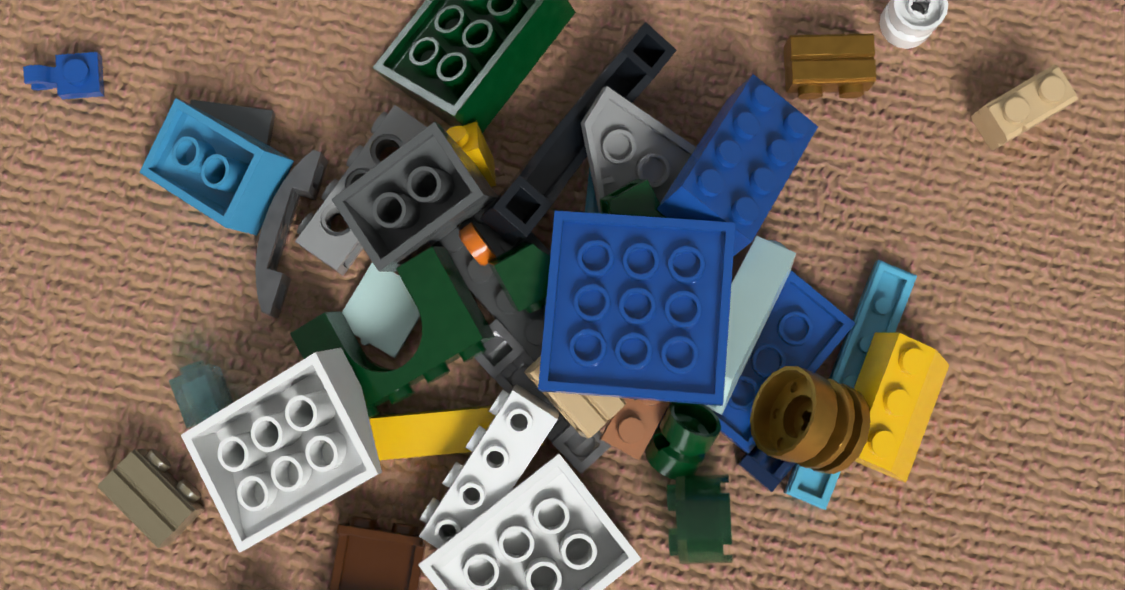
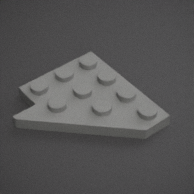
[581,86,696,213]

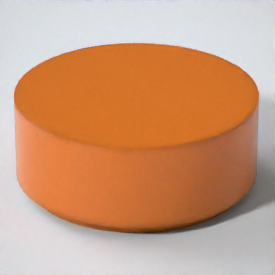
[458,222,497,266]

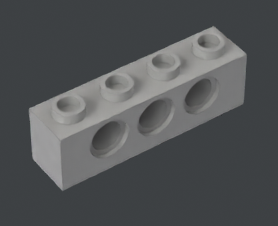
[295,105,427,276]

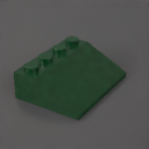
[373,0,576,133]

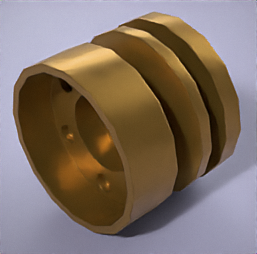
[750,366,871,474]

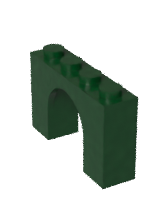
[290,246,495,419]

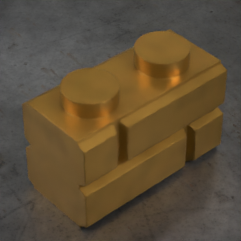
[783,33,876,100]

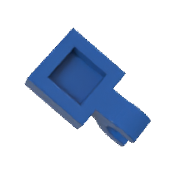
[23,52,104,100]

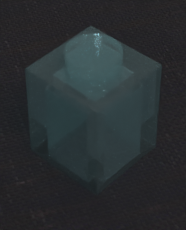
[169,361,233,429]

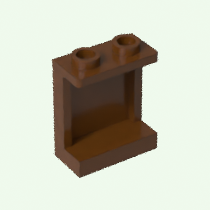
[330,516,427,590]

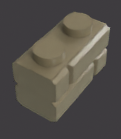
[98,449,205,548]

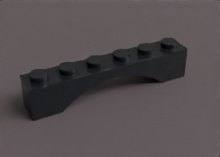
[480,22,677,246]

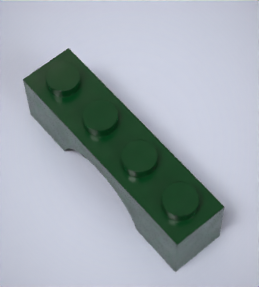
[488,179,667,313]

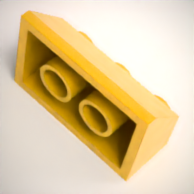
[854,332,949,483]

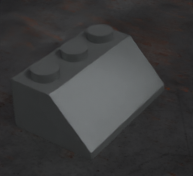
[331,122,498,272]

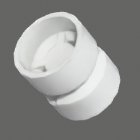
[879,0,948,49]

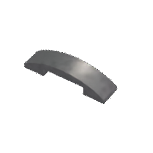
[255,150,328,319]
[475,318,611,474]

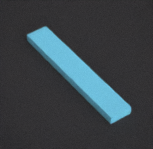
[784,260,917,510]

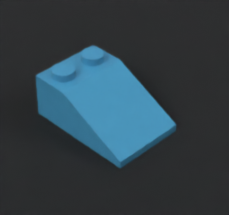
[139,98,294,235]

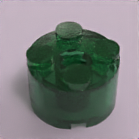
[667,474,733,564]

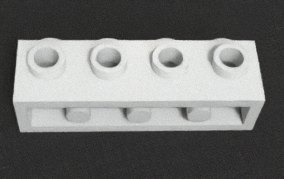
[419,384,559,548]

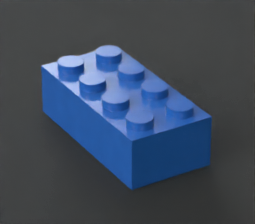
[657,74,818,256]

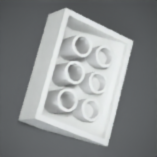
[181,348,382,553]
[418,453,641,590]

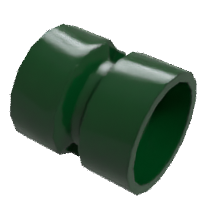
[645,402,721,481]

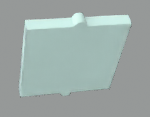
[342,262,421,359]

